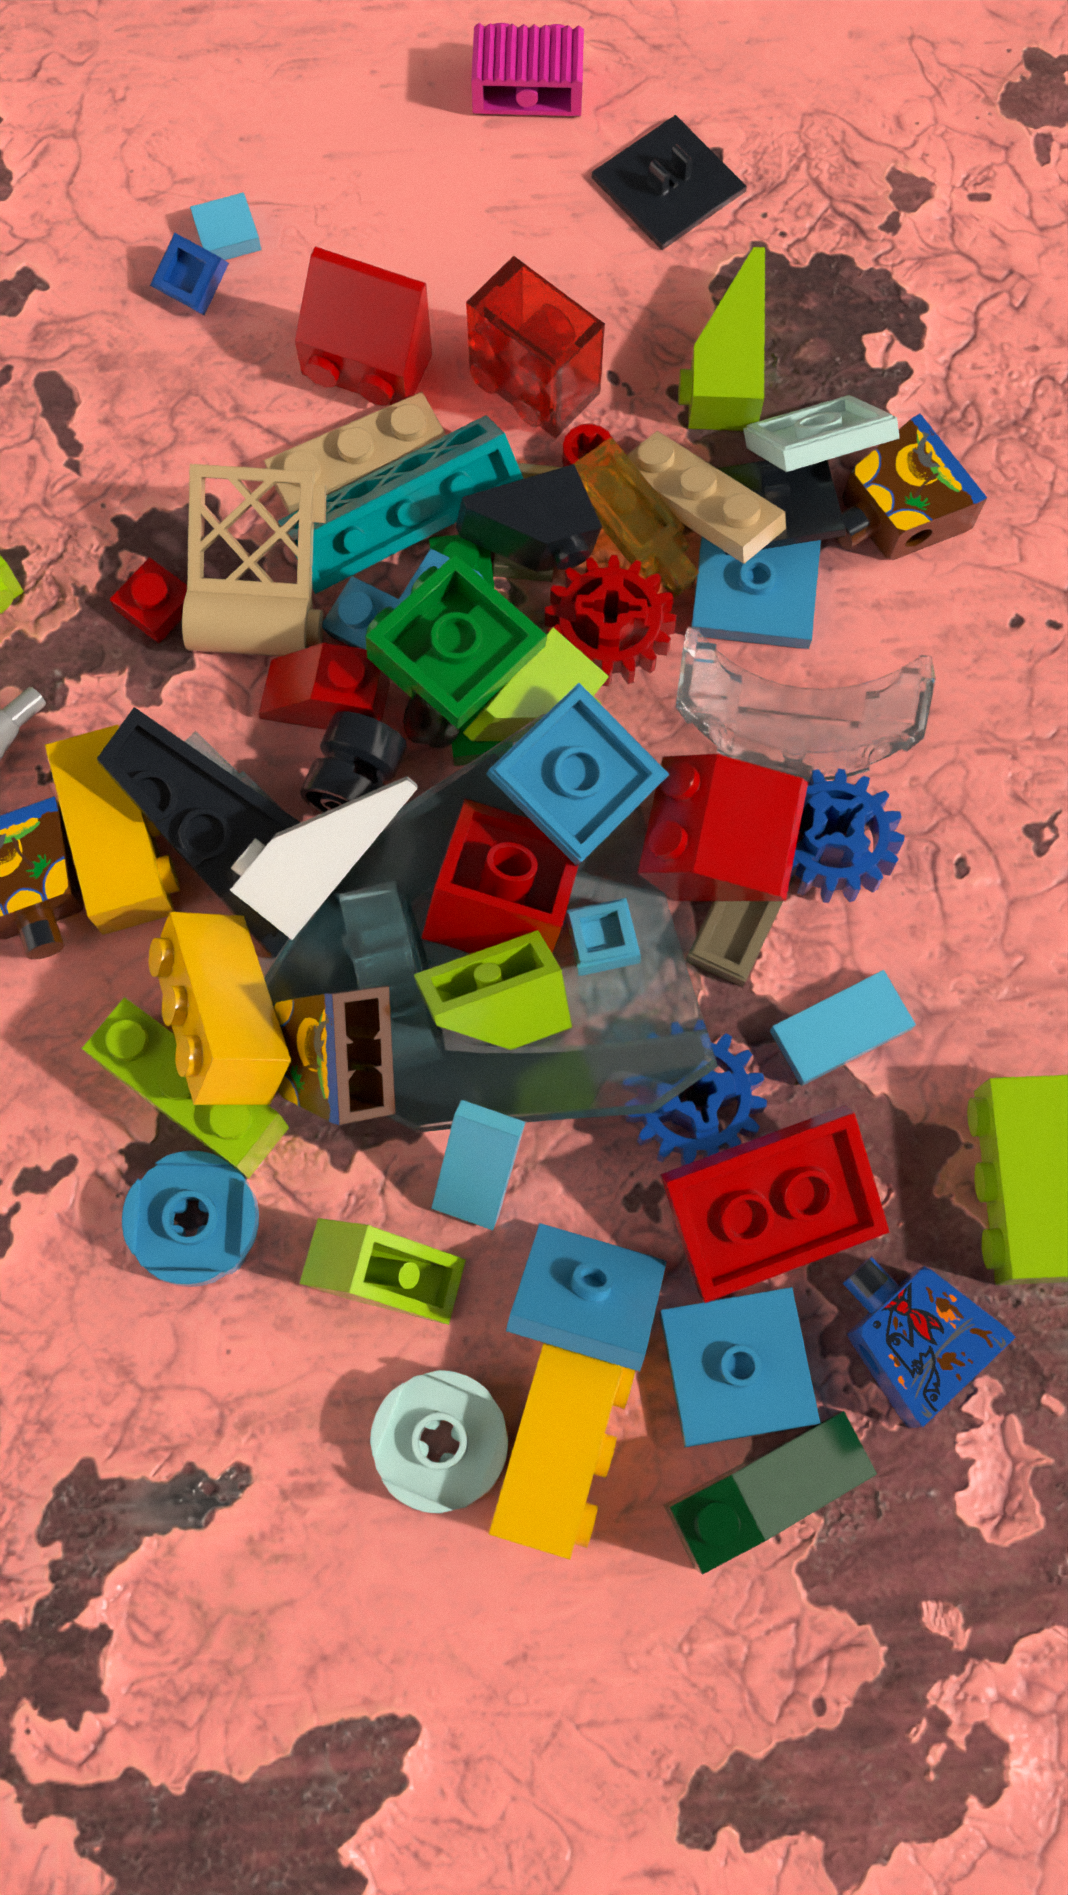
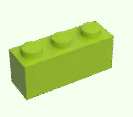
[81,997,289,1179]
[967,1075,1068,1285]

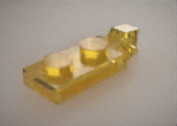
[574,437,699,598]

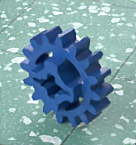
[790,768,905,903]
[623,1026,767,1166]

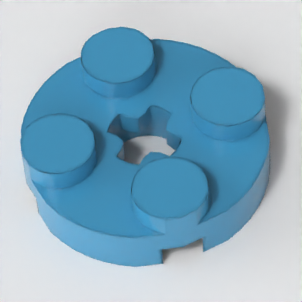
[122,1151,259,1287]

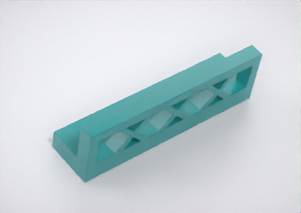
[278,415,524,594]

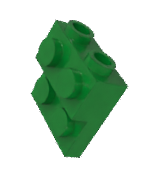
[365,554,547,729]

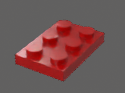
[660,1105,890,1303]

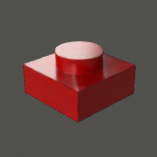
[109,557,187,643]

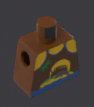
[836,413,987,560]
[0,796,84,959]
[274,985,395,1125]

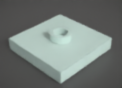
[743,395,900,472]

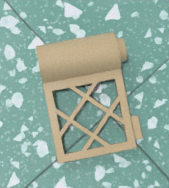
[182,464,327,656]

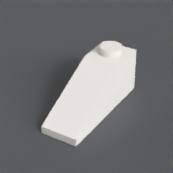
[230,776,418,940]

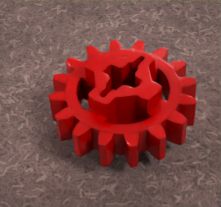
[545,555,676,687]

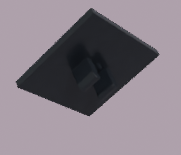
[591,115,747,250]
[717,460,846,556]

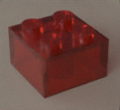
[466,256,605,439]

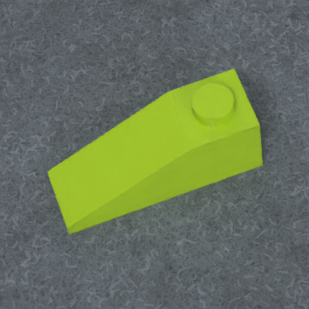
[678,247,765,431]

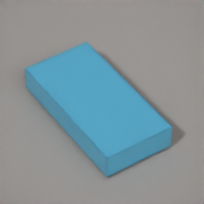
[770,970,916,1086]
[431,1100,526,1230]

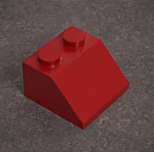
[295,246,432,406]
[638,754,808,901]
[421,799,579,954]

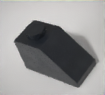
[456,464,602,572]

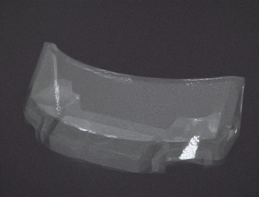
[675,627,936,781]

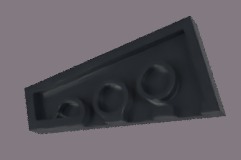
[97,707,301,959]

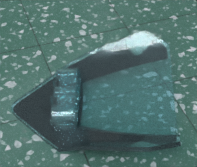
[264,714,718,1133]

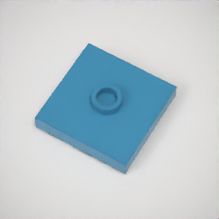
[690,536,821,649]
[486,683,669,866]
[506,1223,667,1372]
[659,1287,820,1448]

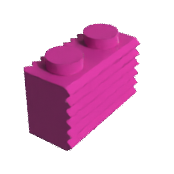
[471,22,584,116]

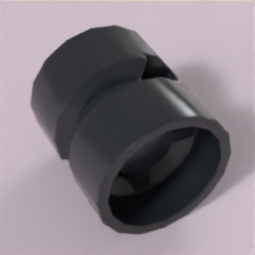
[300,711,407,813]

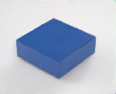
[150,232,229,316]

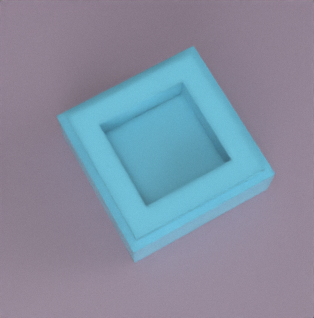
[190,192,262,260]
[565,898,641,976]

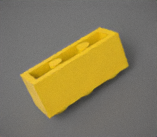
[45,724,180,935]
[148,912,291,1105]
[488,1343,635,1560]

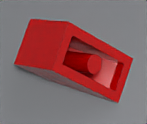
[258,643,390,730]

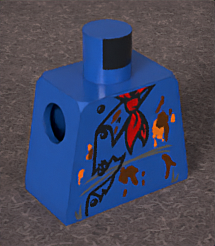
[842,1256,1016,1428]

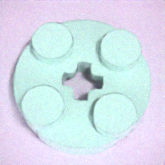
[370,1370,508,1513]

